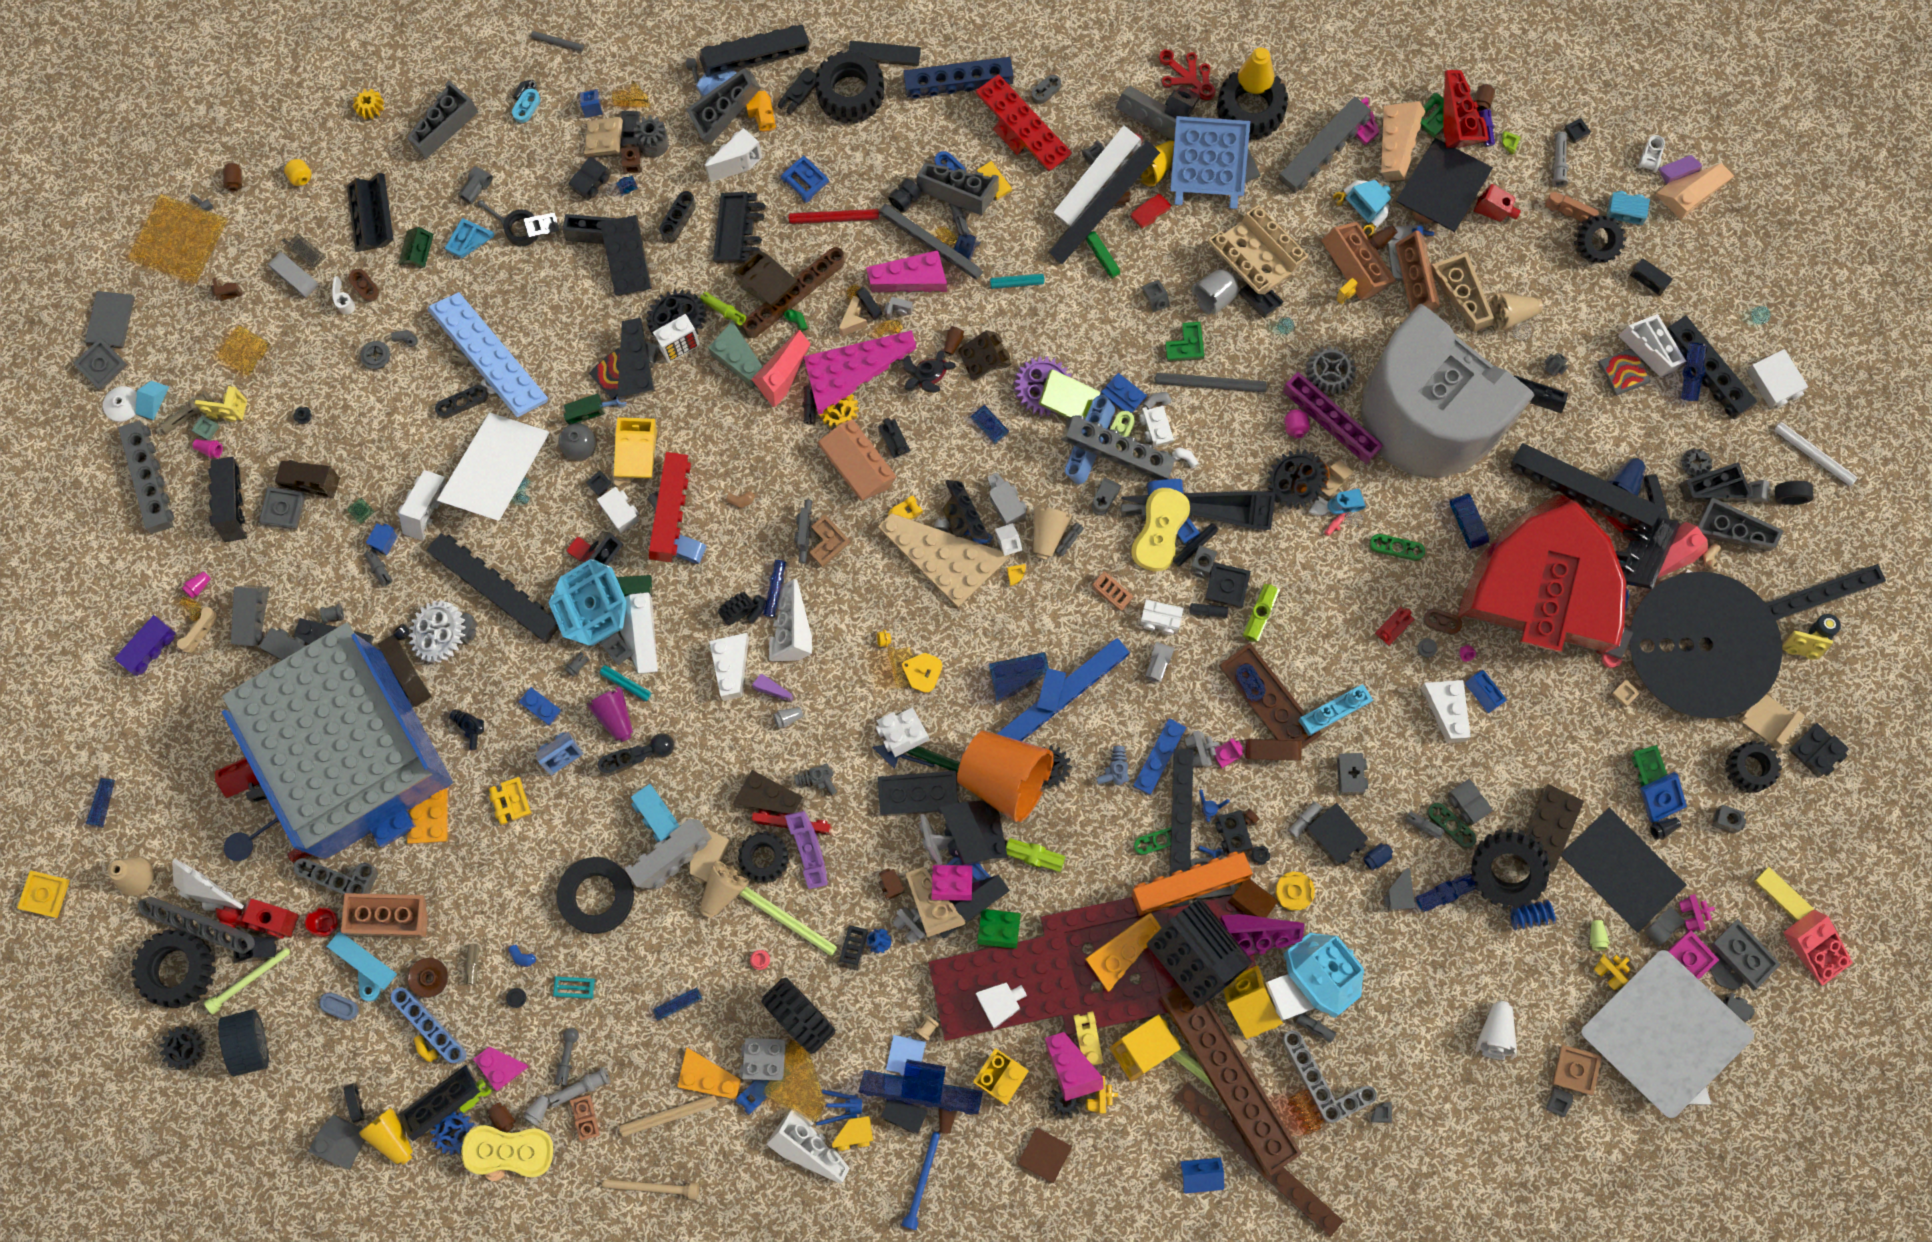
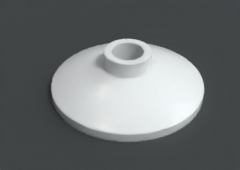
[103,386,137,422]

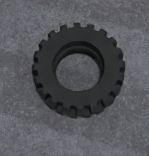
[815,50,885,123]
[1217,69,1288,140]
[1471,828,1550,909]
[131,930,216,1008]
[761,977,836,1054]

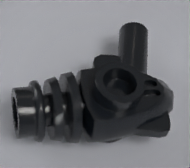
[449,709,484,750]

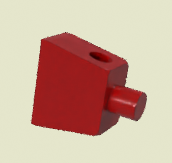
[1473,184,1521,222]

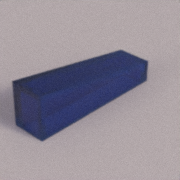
[86,778,115,828]
[652,987,704,1021]

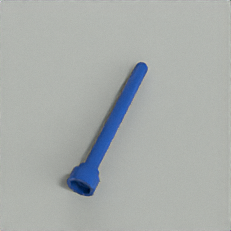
[901,1131,940,1230]

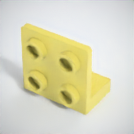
[194,386,247,422]

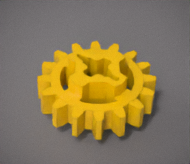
[819,394,859,428]

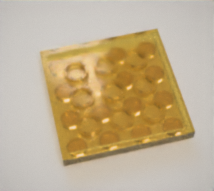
[128,194,228,283]

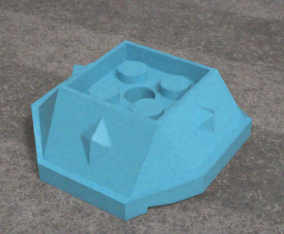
[548,559,627,646]
[1283,933,1364,1018]

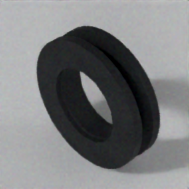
[556,857,634,934]

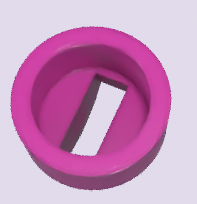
[1459,645,1476,662]

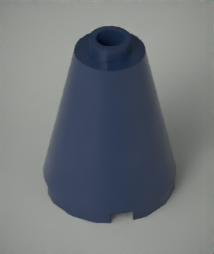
[1606,458,1646,496]

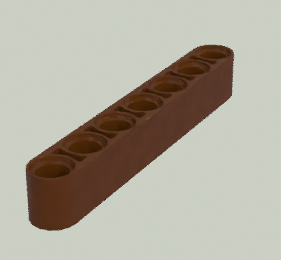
[743,247,845,338]

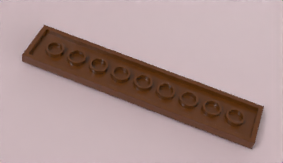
[1159,986,1302,1176]

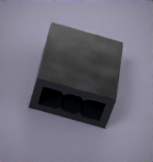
[1305,803,1368,866]

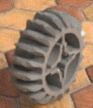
[1305,345,1356,395]

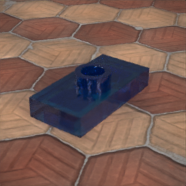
[970,404,1009,444]

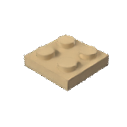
[584,117,623,157]

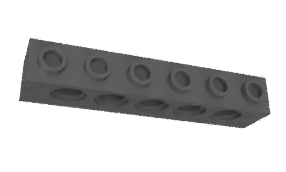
[1061,415,1176,480]
[118,420,175,534]

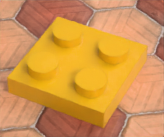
[17,870,70,918]

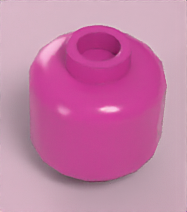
[1284,409,1310,439]

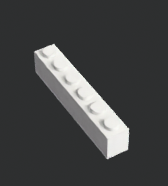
[1054,125,1142,227]

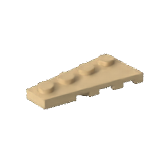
[905,867,965,937]

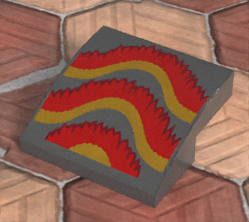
[1598,349,1650,396]

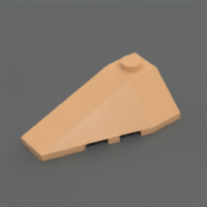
[1655,163,1734,220]

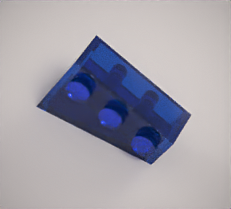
[989,652,1049,705]

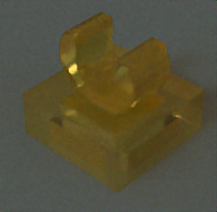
[935,226,958,245]

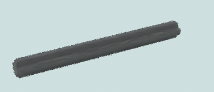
[1155,373,1267,392]

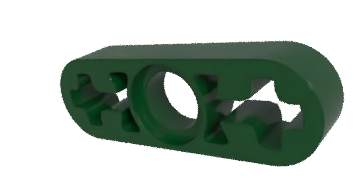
[1427,803,1477,848]

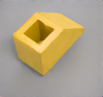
[832,1116,874,1151]

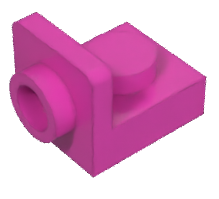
[1214,738,1243,769]

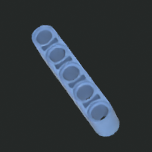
[1065,395,1115,485]
[391,988,467,1064]

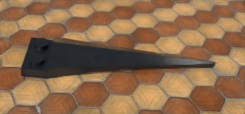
[1121,490,1276,530]

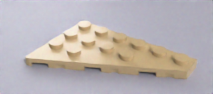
[878,513,1011,608]

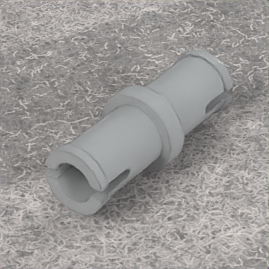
[1288,801,1323,838]

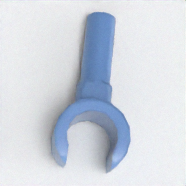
[602,397,627,408]

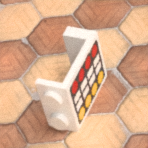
[653,314,700,363]

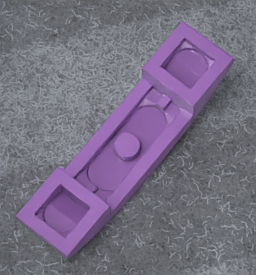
[785,811,828,889]

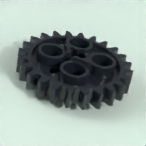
[646,289,707,340]
[1267,449,1329,510]

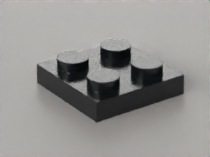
[1205,562,1251,609]

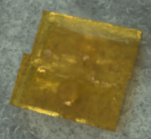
[217,325,270,375]

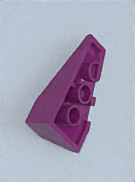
[1220,914,1305,956]

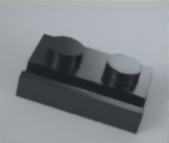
[1239,284,1284,319]

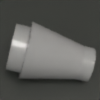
[773,707,803,729]
[523,1094,550,1126]

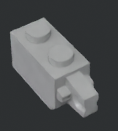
[987,473,1027,526]

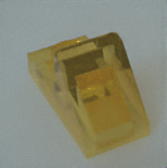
[612,80,650,108]

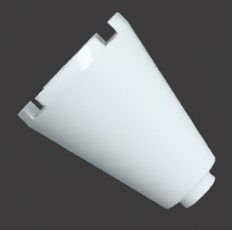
[1476,1001,1517,1060]

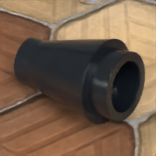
[1650,817,1681,840]

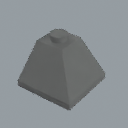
[308,1114,365,1169]

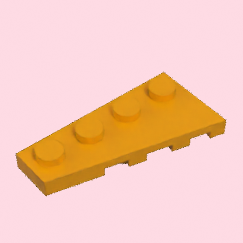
[1085,912,1161,992]

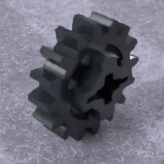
[1042,745,1072,789]
[159,1026,205,1070]

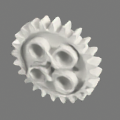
[408,600,466,663]

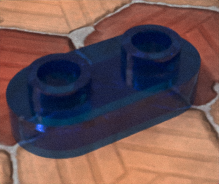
[1236,664,1266,701]

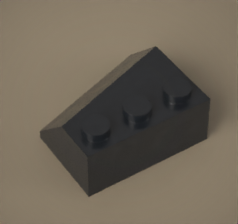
[937,801,1008,865]

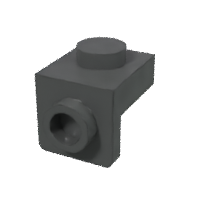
[460,612,478,644]
[600,633,633,666]

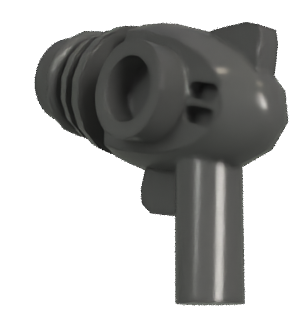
[794,763,838,796]

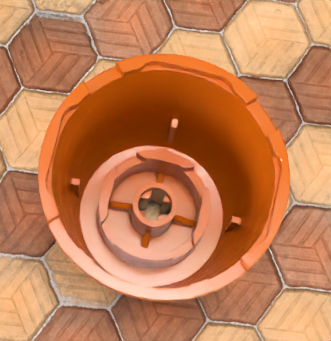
[957,730,1053,823]

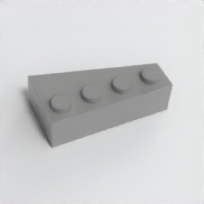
[624,818,712,889]

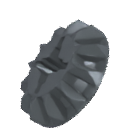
[360,341,391,370]
[1681,448,1713,477]

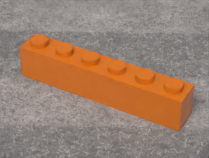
[1131,852,1253,916]

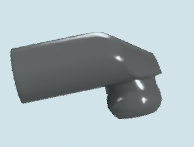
[391,330,418,347]

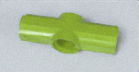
[1242,584,1280,643]
[1006,838,1066,873]

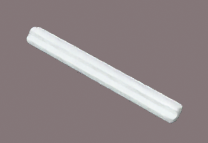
[1774,422,1857,486]

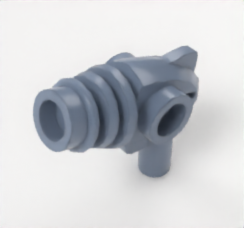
[1096,746,1129,786]

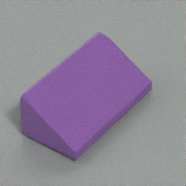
[1658,155,1702,184]

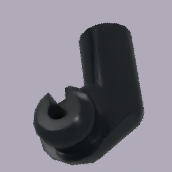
[512,80,537,101]

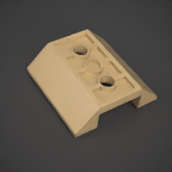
[1207,205,1309,294]

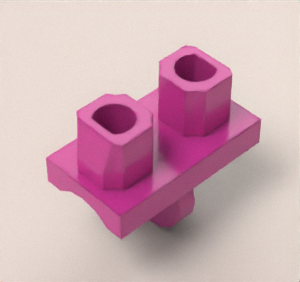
[1679,894,1715,932]

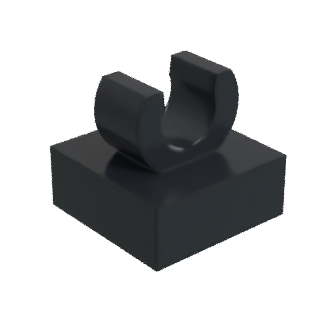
[246,783,268,803]

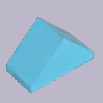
[136,381,169,420]

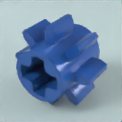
[867,928,891,954]

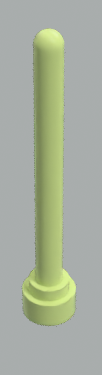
[203,948,290,1015]

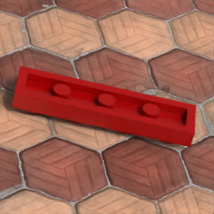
[752,810,832,835]

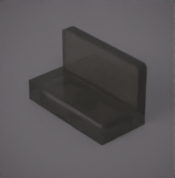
[281,233,326,270]

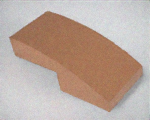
[570,1093,600,1141]

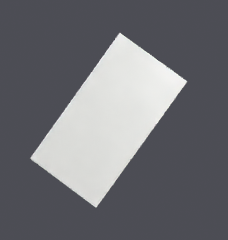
[437,412,550,521]

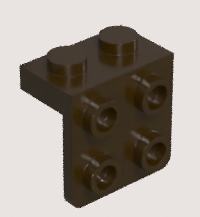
[958,330,1012,380]

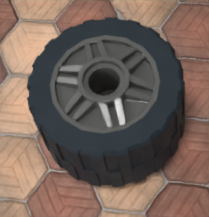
[218,1009,269,1077]

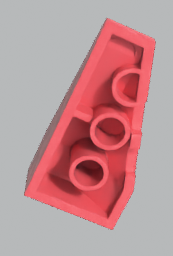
[1657,522,1708,578]

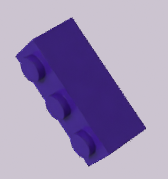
[114,615,176,676]

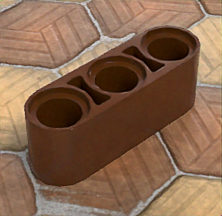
[1245,739,1302,761]

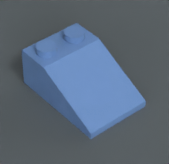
[535,732,584,775]

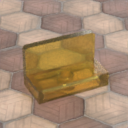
[887,646,913,689]

